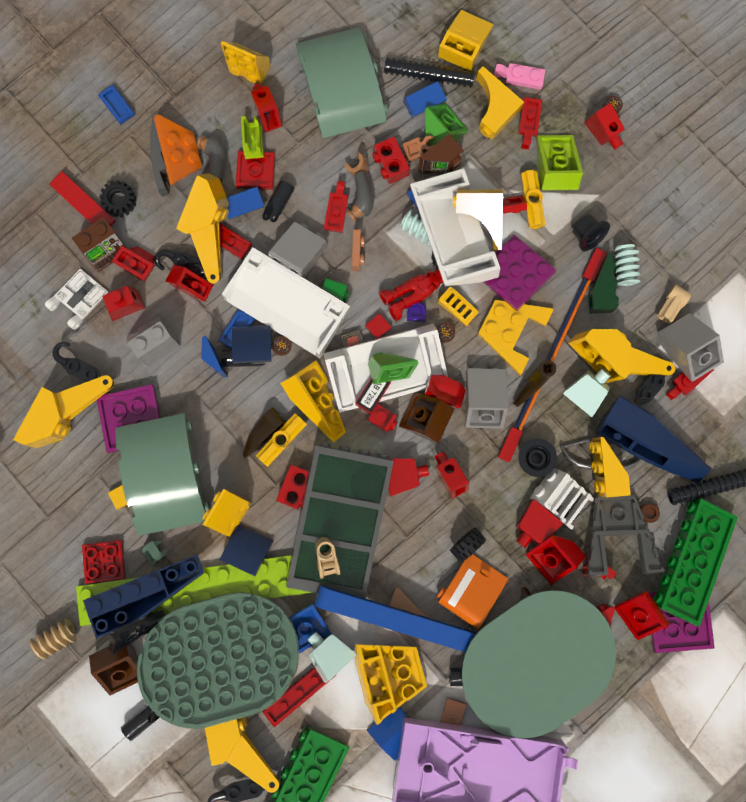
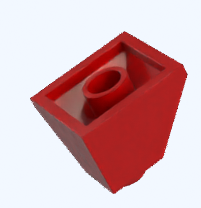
[525,535,586,584]

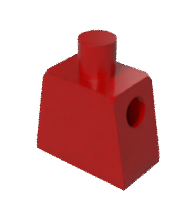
[251,84,282,133]
[584,102,625,150]
[102,286,145,322]
[435,452,469,499]
[384,459,429,497]
[516,499,563,548]

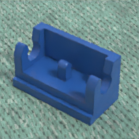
[403,81,447,117]
[227,187,264,220]

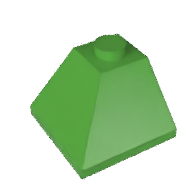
[425,103,469,146]
[368,352,419,385]

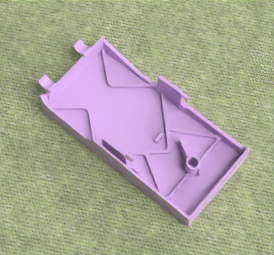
[392,717,578,802]

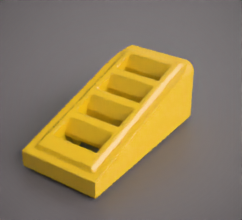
[438,286,479,327]

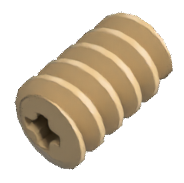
[29,618,77,659]

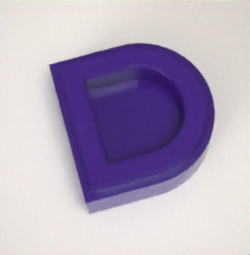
[407,302,426,322]

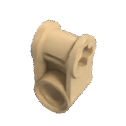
[315,537,340,579]

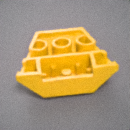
[355,644,427,725]

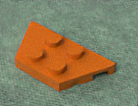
[154,114,202,185]

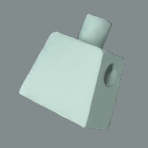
[563,368,611,417]
[308,631,357,683]

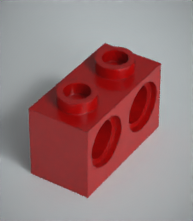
[372,137,410,184]
[276,465,315,510]

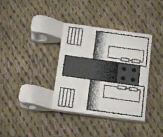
[45,269,109,330]

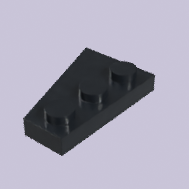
[108,610,166,655]

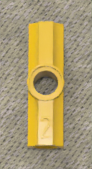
[520,170,546,229]
[256,414,307,467]

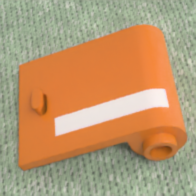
[436,554,508,629]

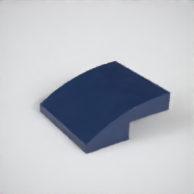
[232,326,272,364]
[219,525,274,577]

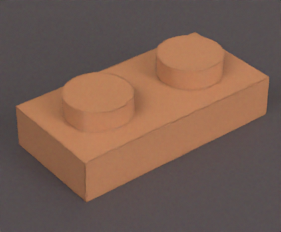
[352,229,364,271]

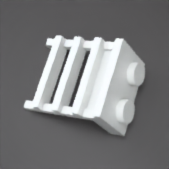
[530,468,594,530]

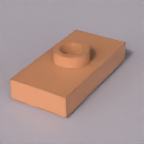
[440,697,466,725]

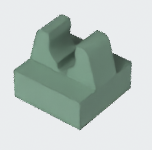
[142,540,168,567]

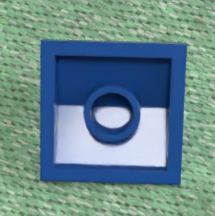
[201,336,228,378]
[289,603,332,654]
[367,707,410,761]

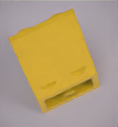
[438,10,494,72]
[221,41,271,84]
[590,437,631,497]
[202,489,252,537]

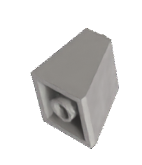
[268,222,327,279]
[658,313,724,382]
[127,315,180,367]
[465,368,508,429]

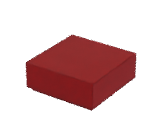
[365,313,392,339]

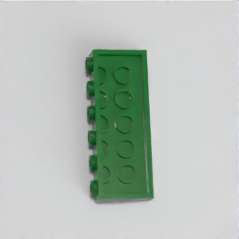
[653,499,738,627]
[270,725,350,802]

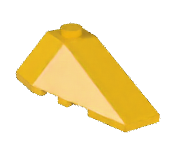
[280,361,346,442]

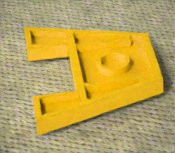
[478,300,554,376]

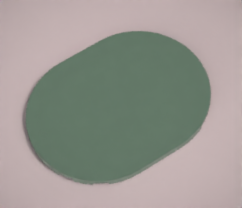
[462,590,616,738]
[137,592,299,729]

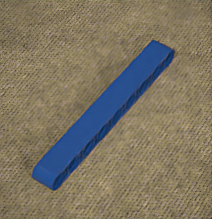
[314,585,477,652]

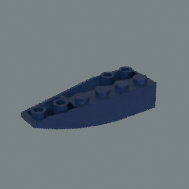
[596,395,711,482]
[83,554,205,639]

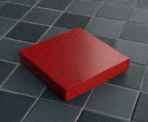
[236,151,275,190]
[614,590,670,640]

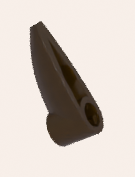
[513,360,556,407]
[243,408,286,459]

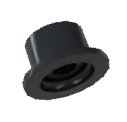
[572,214,610,252]
[518,438,557,477]

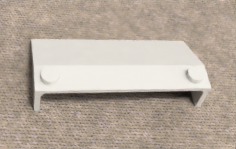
[222,248,350,358]

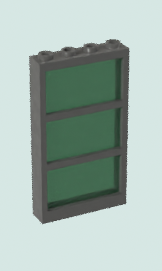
[286,442,394,598]

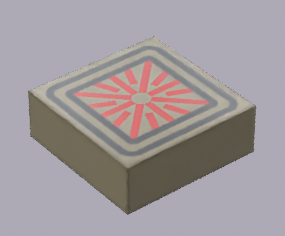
[341,330,363,347]

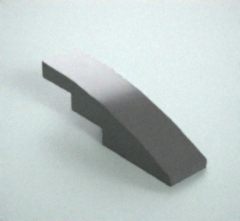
[150,116,169,197]

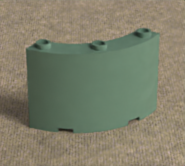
[296,27,388,138]
[115,413,210,536]

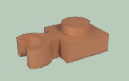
[403,136,435,162]

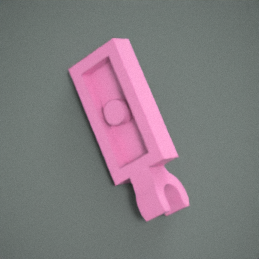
[494,63,545,90]

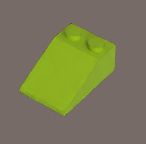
[536,135,583,190]

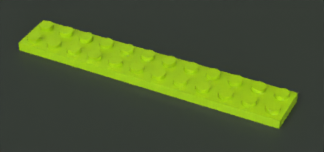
[76,553,313,626]

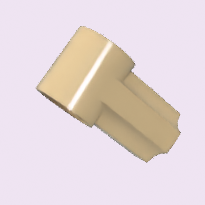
[656,284,692,324]

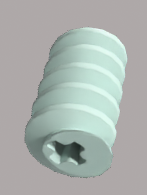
[400,209,431,247]
[615,244,640,286]

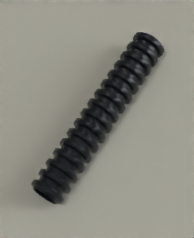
[384,57,475,88]
[668,469,746,506]

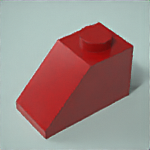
[165,265,214,302]

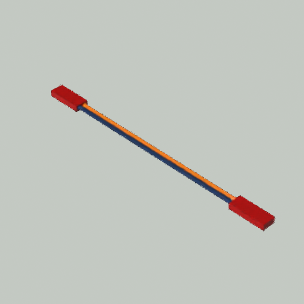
[498,248,607,463]

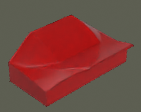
[112,246,155,282]
[425,375,466,409]

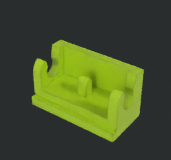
[241,116,264,159]

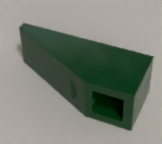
[588,253,619,314]

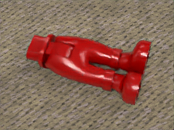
[378,269,443,322]

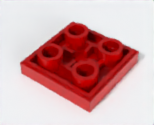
[82,540,126,584]

